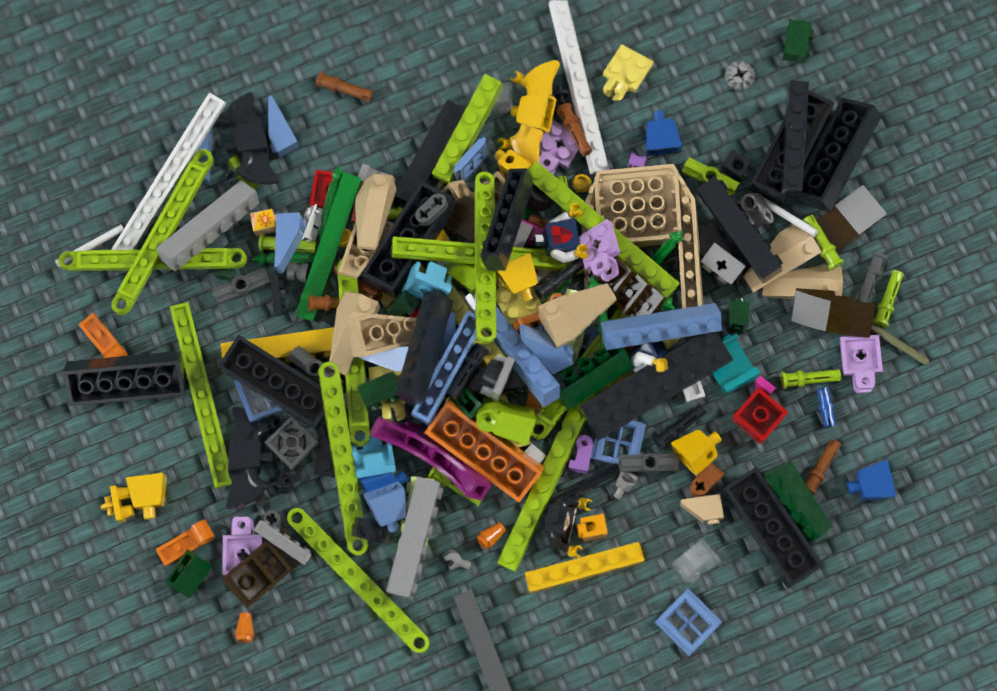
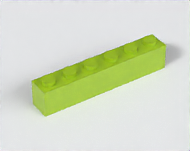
[432,74,503,184]

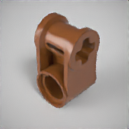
[689,462,725,498]

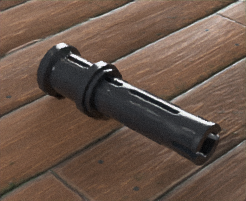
[533,257,585,301]
[446,343,490,400]
[652,404,707,451]

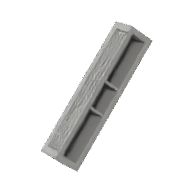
[253,519,311,565]

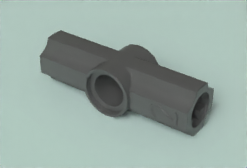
[212,267,271,305]
[288,346,343,385]
[618,453,679,472]

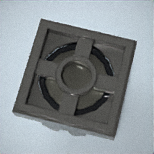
[264,416,319,470]

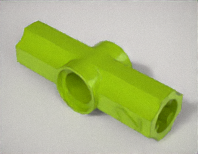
[681,157,739,195]

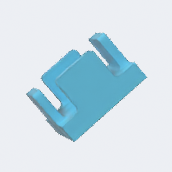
[402,262,452,300]
[352,434,396,478]

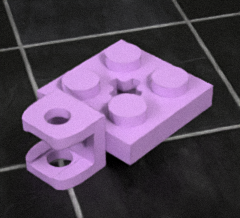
[539,120,579,175]
[578,219,620,282]
[839,335,883,394]
[223,517,263,575]

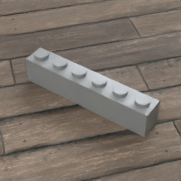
[157,180,259,271]
[386,476,443,599]

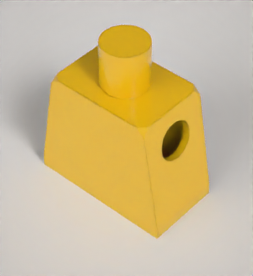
[494,149,532,176]
[496,253,538,302]
[671,430,722,475]
[126,473,167,520]

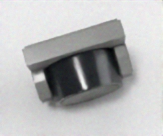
[480,355,515,402]

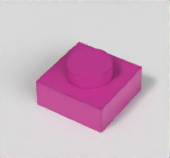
[754,376,775,396]

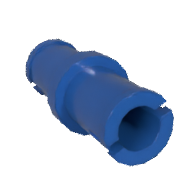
[816,387,837,428]

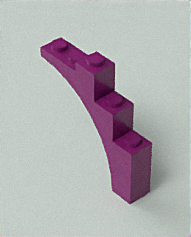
[370,417,491,501]

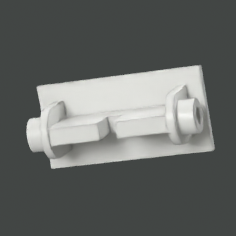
[302,204,323,241]

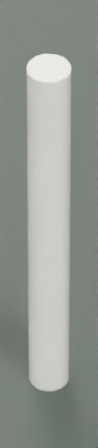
[764,198,818,237]
[55,224,124,267]

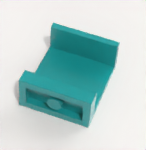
[712,334,760,395]

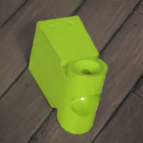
[476,397,536,445]

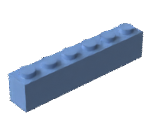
[600,303,722,350]
[487,307,560,407]
[411,310,477,425]

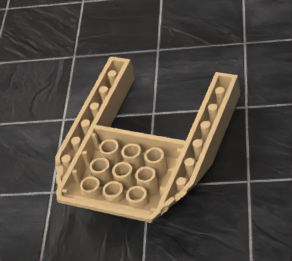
[582,164,703,325]

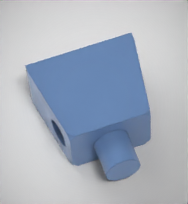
[364,482,407,532]

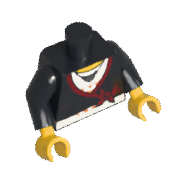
[544,496,592,557]

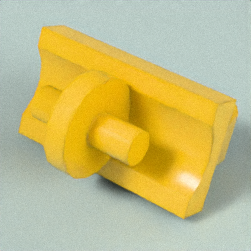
[101,485,135,523]

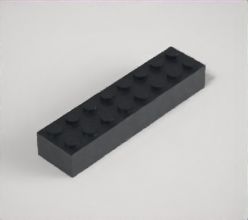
[578,332,734,441]

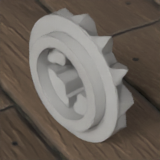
[725,61,755,90]

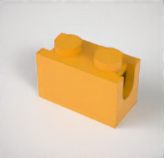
[577,514,608,543]

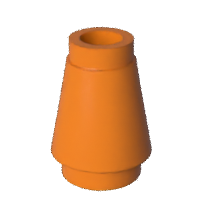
[476,522,506,550]
[235,612,255,643]

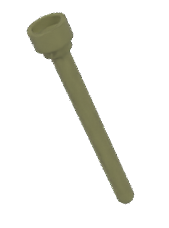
[871,323,929,365]

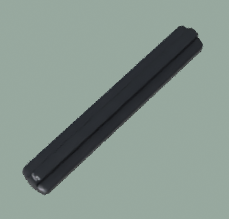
[550,463,620,504]

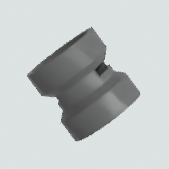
[287,261,309,282]

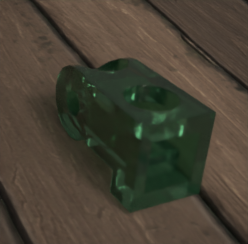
[213,243,241,281]
[382,289,419,317]

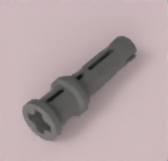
[856,252,889,302]

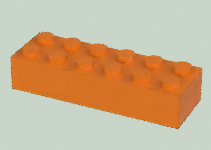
[424,398,544,502]

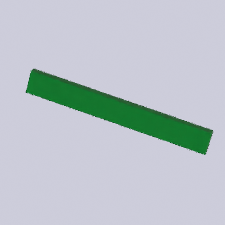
[295,172,361,322]

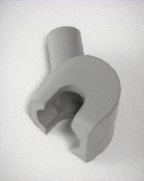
[613,472,638,499]
[442,549,471,570]

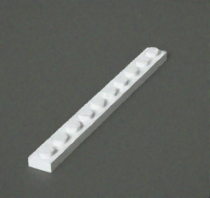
[548,0,609,175]
[111,93,227,250]

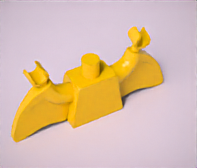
[497,60,560,165]

